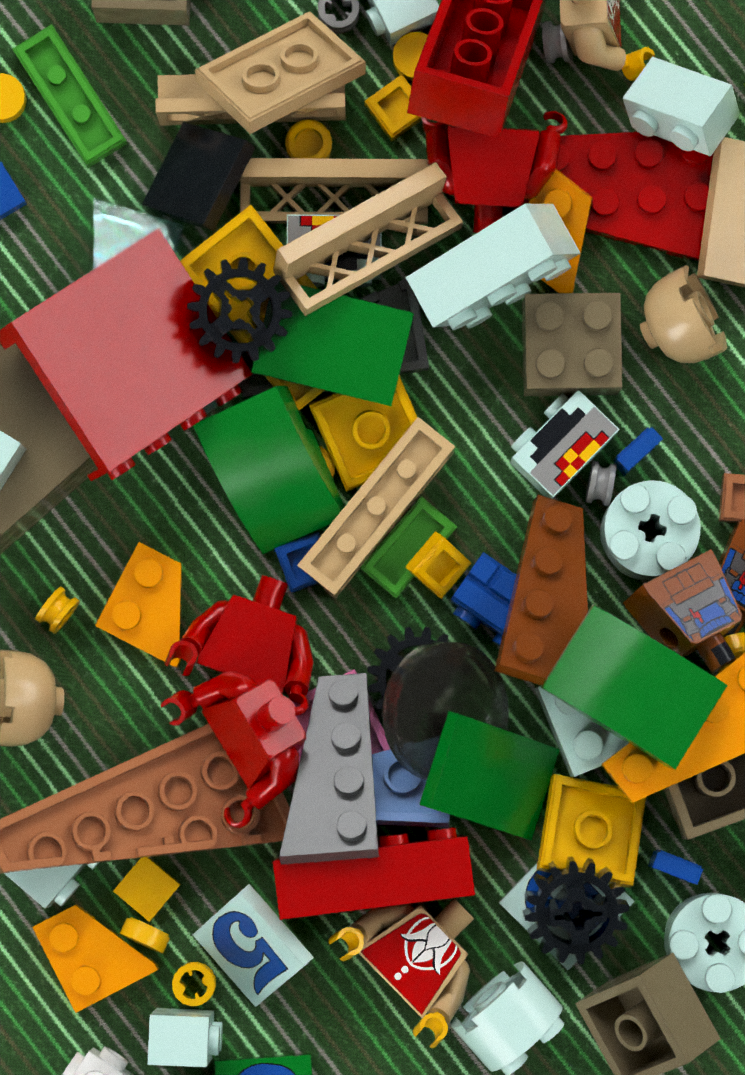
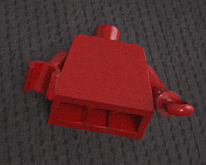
[421,111,568,233]
[165,575,314,716]
[161,671,306,828]

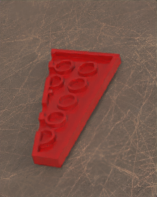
[442,132,714,261]

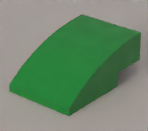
[193,386,345,554]
[541,605,727,769]

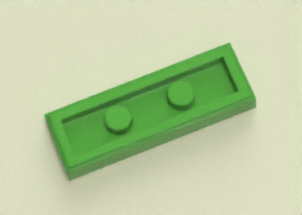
[12,24,127,168]

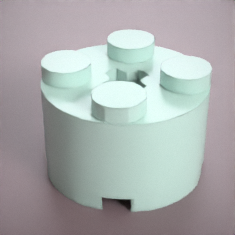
[600,480,701,580]
[664,893,745,993]
[451,961,564,1075]

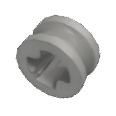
[318,0,359,34]
[542,21,573,64]
[585,461,617,507]

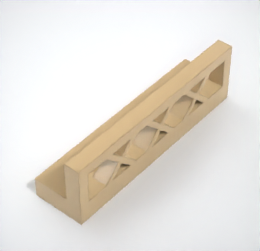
[155,74,346,126]
[240,158,428,224]
[273,162,463,316]
[297,417,455,599]

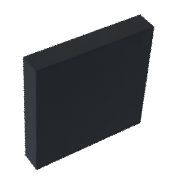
[142,122,256,232]

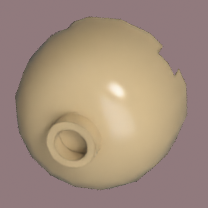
[640,265,727,363]
[0,649,64,746]

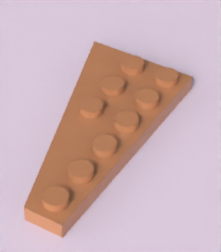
[0,723,290,874]

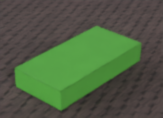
[360,496,457,599]

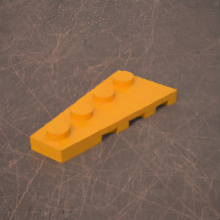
[601,652,745,803]

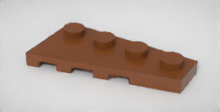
[494,494,588,685]

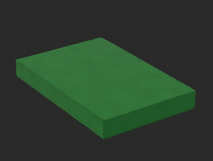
[252,281,414,406]
[419,711,560,840]

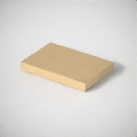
[195,11,366,134]
[697,137,745,288]

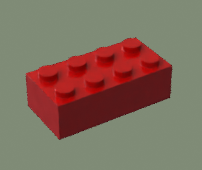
[407,0,546,139]
[273,827,475,920]

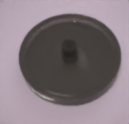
[382,642,509,780]

